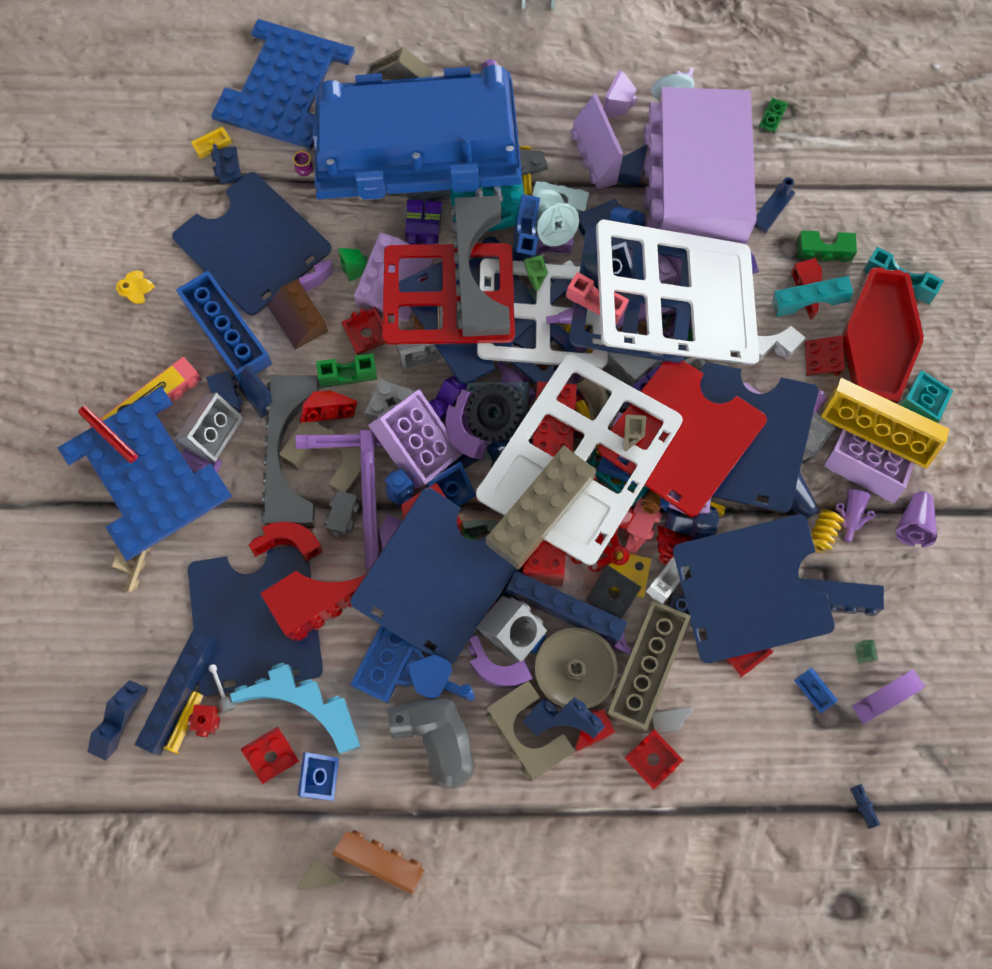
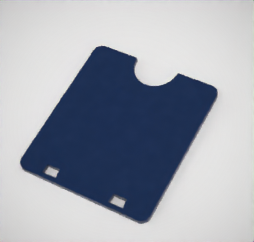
[172,172,332,316]
[399,241,554,384]
[700,363,819,513]
[350,488,516,664]
[673,514,835,663]
[188,546,323,697]

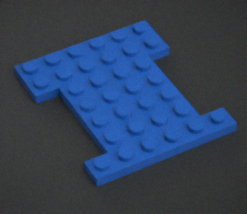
[211,19,355,149]
[57,387,232,561]

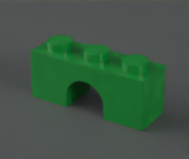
[797,230,857,262]
[316,353,378,388]

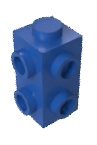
[385,469,415,507]

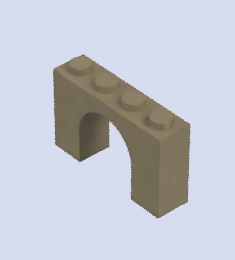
[279,421,361,494]
[485,680,575,781]

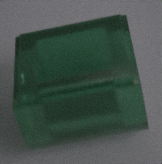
[855,640,878,664]

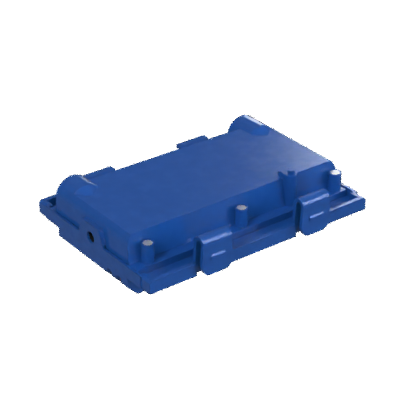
[313,65,522,200]

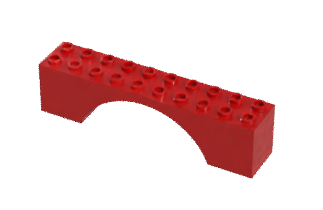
[523,381,577,587]
[260,483,465,641]

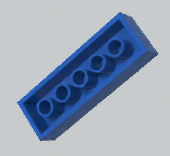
[176,271,272,382]

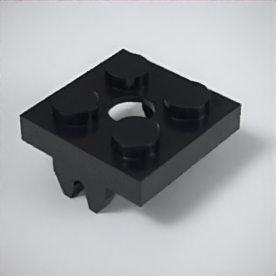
[586,565,642,619]

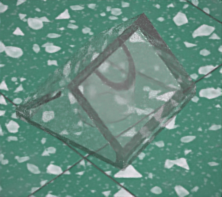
[802,412,835,464]

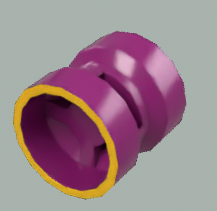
[293,151,313,176]

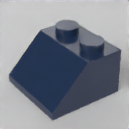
[582,242,637,286]

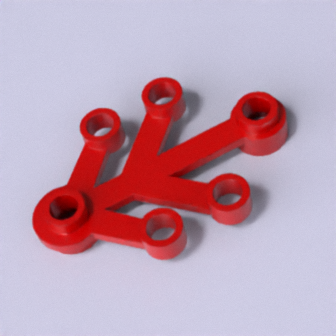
[571,528,630,573]

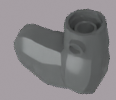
[387,698,475,789]

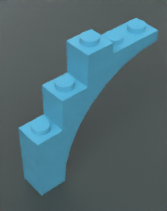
[230,663,361,754]

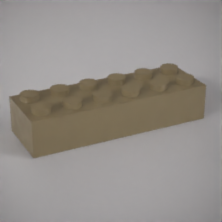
[486,446,596,570]
[606,600,691,733]

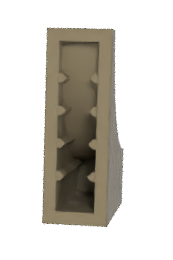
[367,47,434,80]

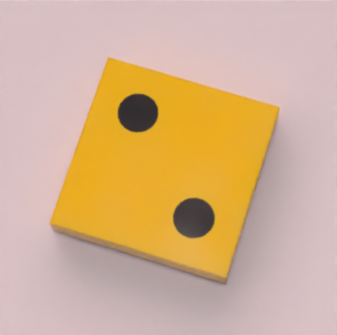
[609,552,651,598]

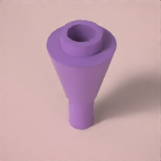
[546,307,574,324]

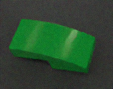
[759,97,789,133]

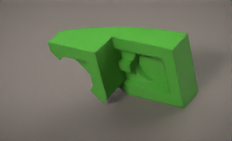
[523,255,548,291]

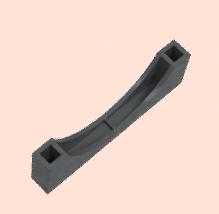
[451,196,510,337]
[261,375,319,528]

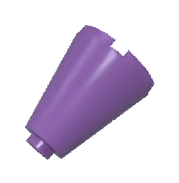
[896,491,937,547]

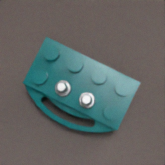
[450,178,525,232]

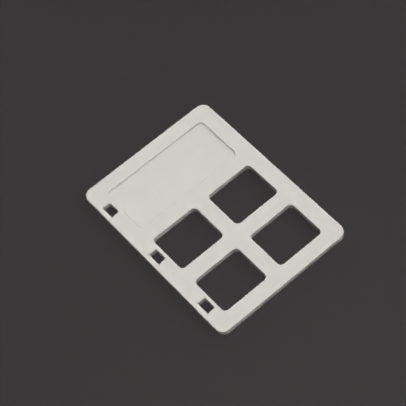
[596,220,759,365]
[476,354,683,565]

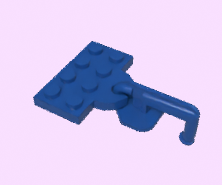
[350,625,475,704]

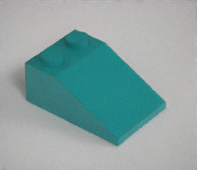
[898,370,953,423]

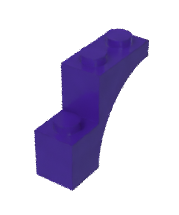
[429,376,476,423]

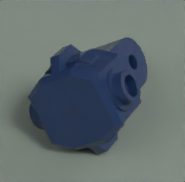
[665,506,719,541]

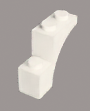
[757,326,805,363]

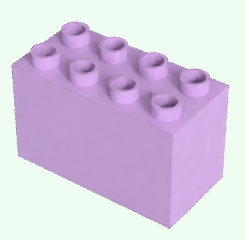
[643,87,756,244]

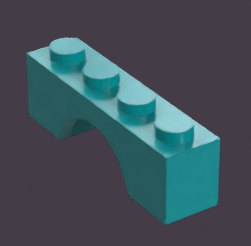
[863,247,944,305]
[772,276,854,317]

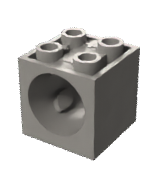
[605,332,662,387]
[476,596,547,662]

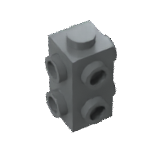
[324,491,360,539]

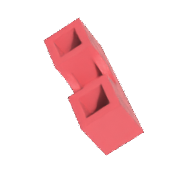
[566,272,629,324]

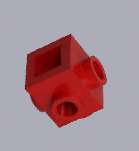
[188,704,220,737]

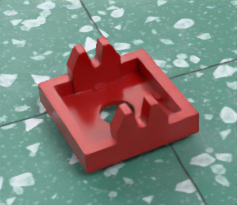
[341,307,386,356]
[241,726,299,784]
[624,729,684,790]

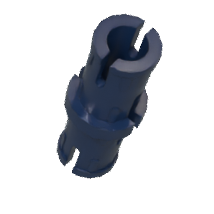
[850,784,881,829]

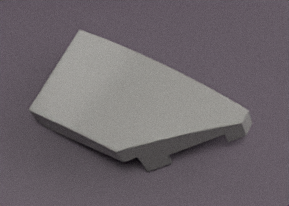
[652,707,693,734]

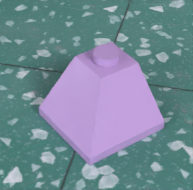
[603,70,637,119]

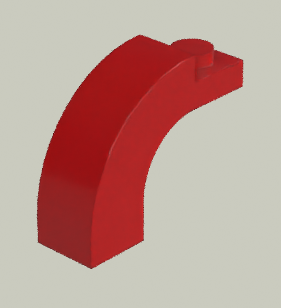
[248,522,323,562]

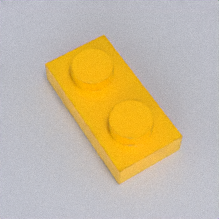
[191,126,232,159]

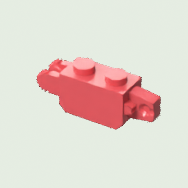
[624,497,663,555]

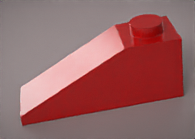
[790,258,822,320]

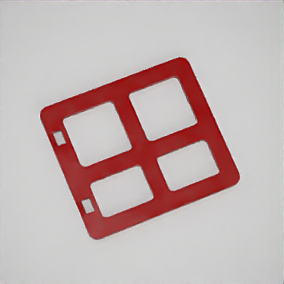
[382,243,515,345]

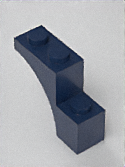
[87,680,148,761]
[522,697,605,739]

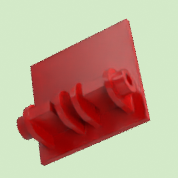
[804,335,845,376]
[657,525,691,564]

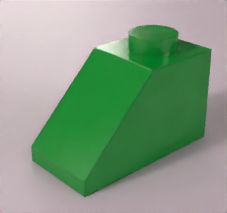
[338,248,369,282]

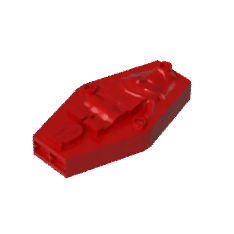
[842,267,924,404]

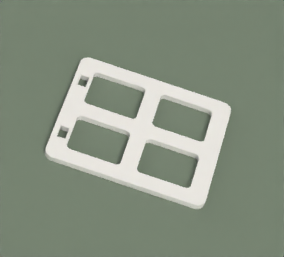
[477,258,608,369]

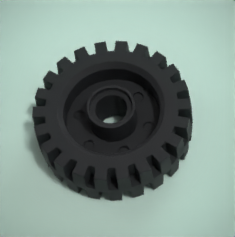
[466,383,526,441]

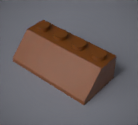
[332,829,425,895]

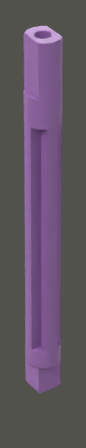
[359,430,379,572]
[295,434,383,449]

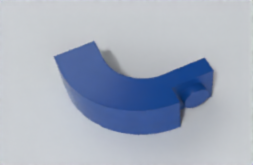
[514,194,540,255]

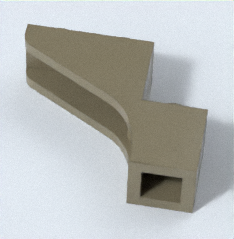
[577,377,620,431]

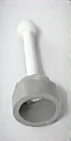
[209,664,236,714]

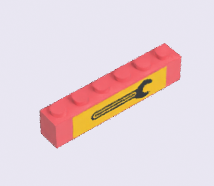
[89,356,201,428]

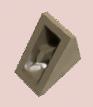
[297,859,343,889]

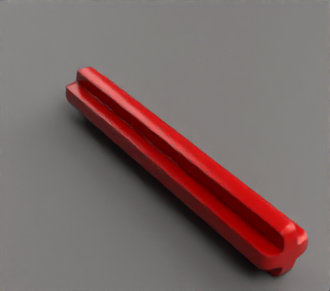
[78,405,138,463]

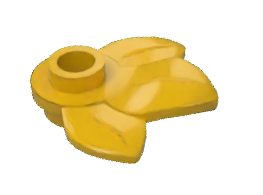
[116,271,155,304]

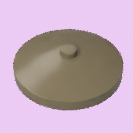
[535,628,618,709]

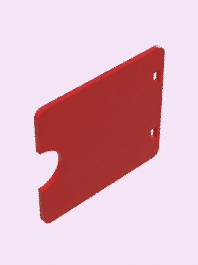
[598,360,767,517]

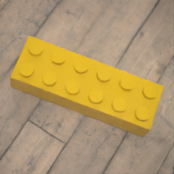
[820,378,949,469]

